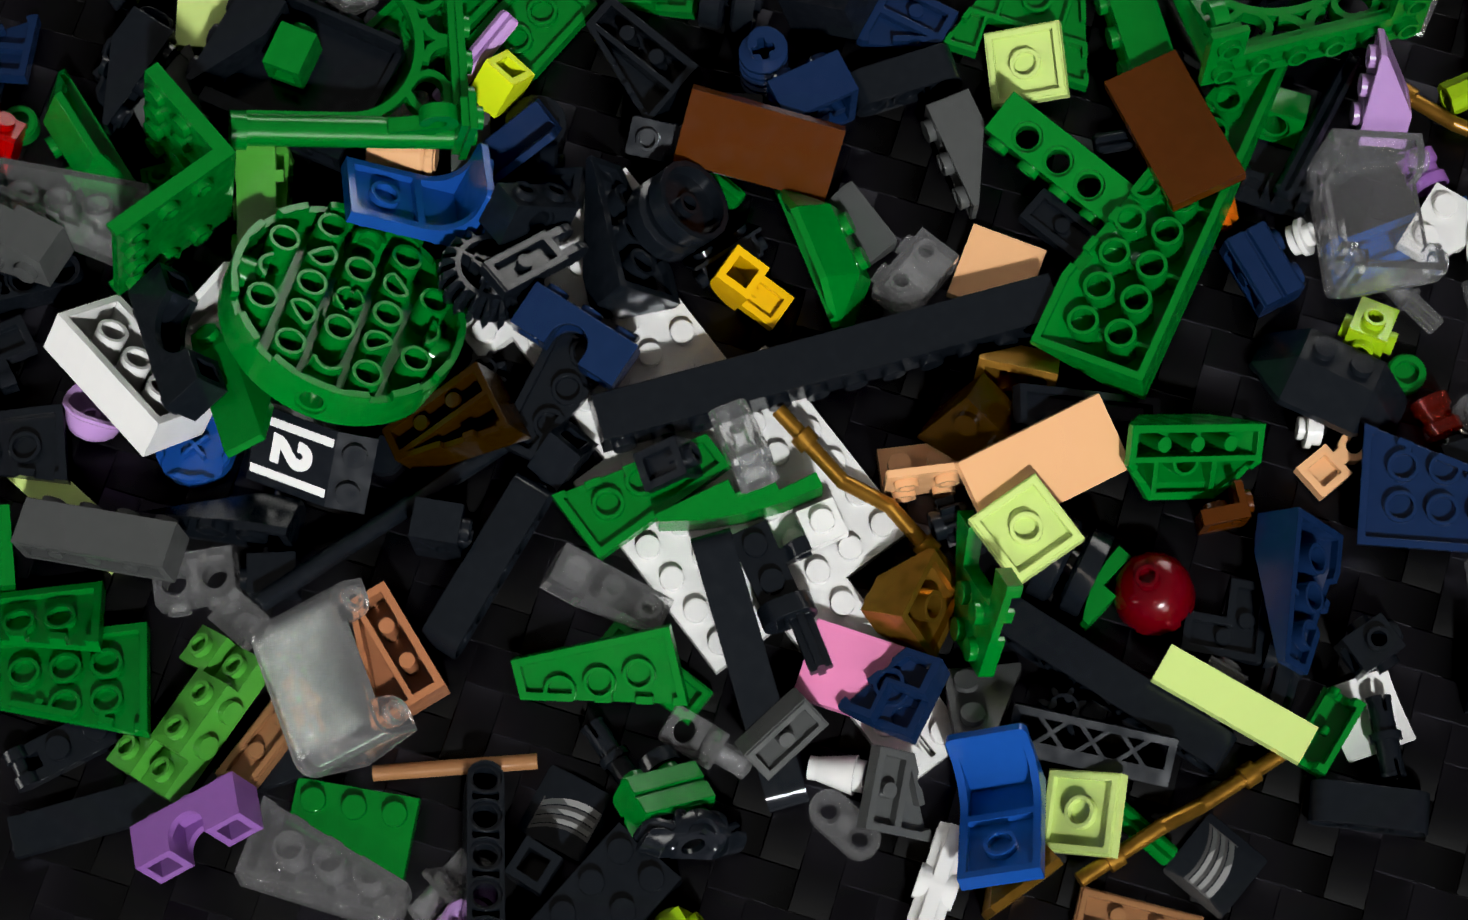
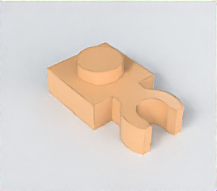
[1293,435,1362,501]

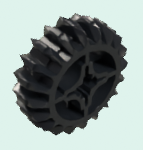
[437,227,545,330]

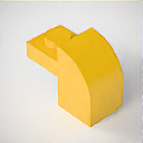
[710,245,794,332]

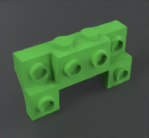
[106,624,275,803]

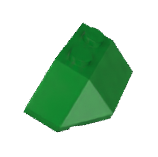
[43,69,144,206]
[774,189,871,330]
[1124,414,1266,501]

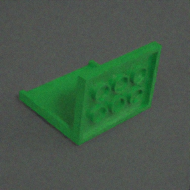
[106,62,236,296]

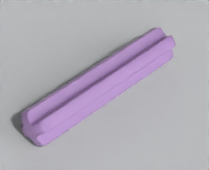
[432,10,519,102]

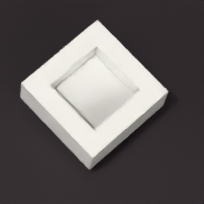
[795,497,849,552]

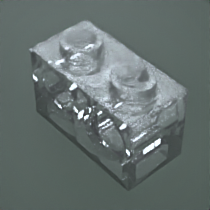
[152,545,243,618]

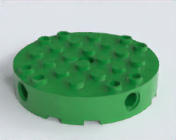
[217,202,466,426]

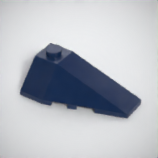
[1254,507,1344,675]

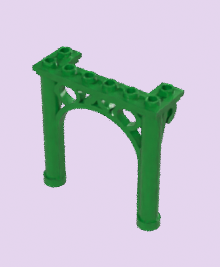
[228,0,484,160]
[1173,0,1432,87]

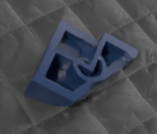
[838,647,950,745]

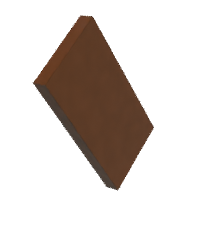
[1104,49,1246,212]
[673,84,847,202]

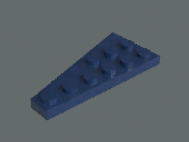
[1356,423,1468,553]

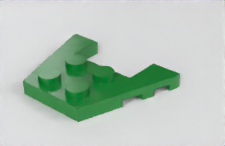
[943,0,1089,92]
[950,510,1023,677]

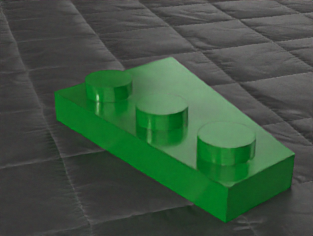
[289,778,421,882]

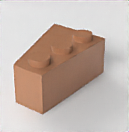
[348,581,451,736]

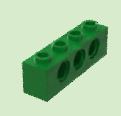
[984,92,1133,228]

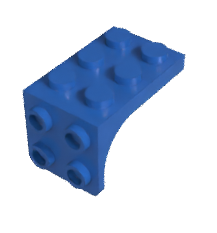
[341,143,495,246]
[945,723,1046,891]

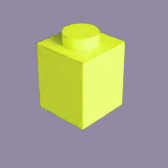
[471,49,535,119]

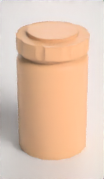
[366,148,439,176]

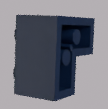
[766,49,859,125]

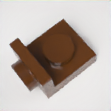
[1194,479,1254,535]

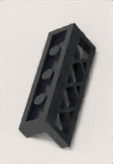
[1010,702,1179,788]

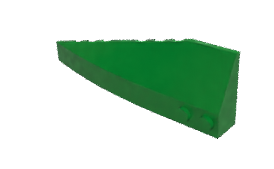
[1030,34,1288,400]

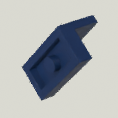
[476,98,563,184]

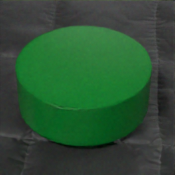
[5,105,41,146]
[1388,354,1427,395]

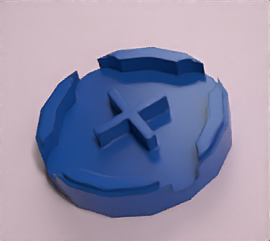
[156,415,237,488]

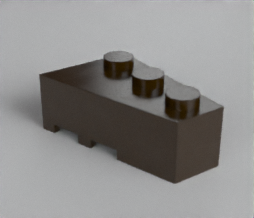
[381,361,531,474]
[916,372,1023,462]

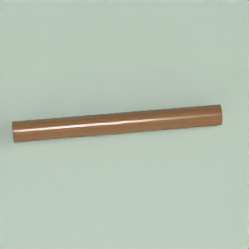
[372,753,538,782]

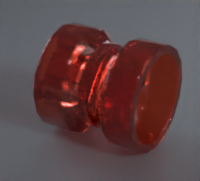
[1410,390,1464,443]

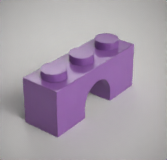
[129,771,264,884]

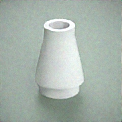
[806,755,868,796]

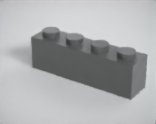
[10,496,190,583]

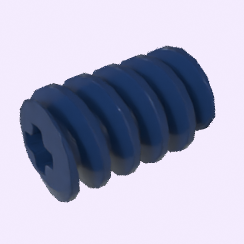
[739,26,788,98]

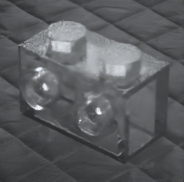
[871,227,959,314]

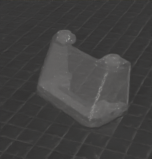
[1307,128,1449,299]
[251,578,417,778]

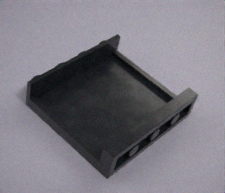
[198,0,406,173]

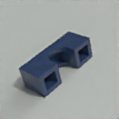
[510,281,640,390]

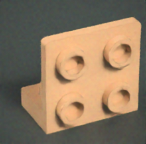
[876,443,963,503]

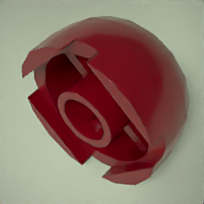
[1113,552,1196,636]

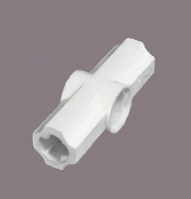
[906,821,959,920]

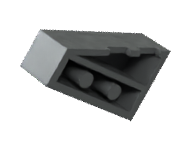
[0,203,74,287]

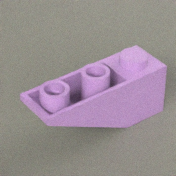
[1349,28,1412,144]

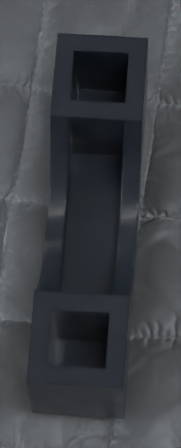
[128,262,228,421]

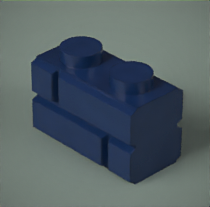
[1219,221,1305,318]

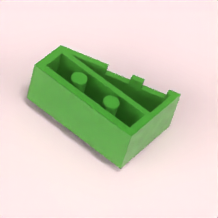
[231,146,295,256]

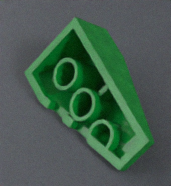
[190,321,274,458]

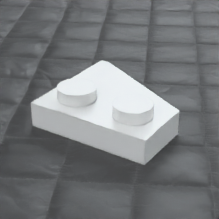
[1395,182,1468,269]

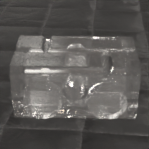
[708,398,779,494]

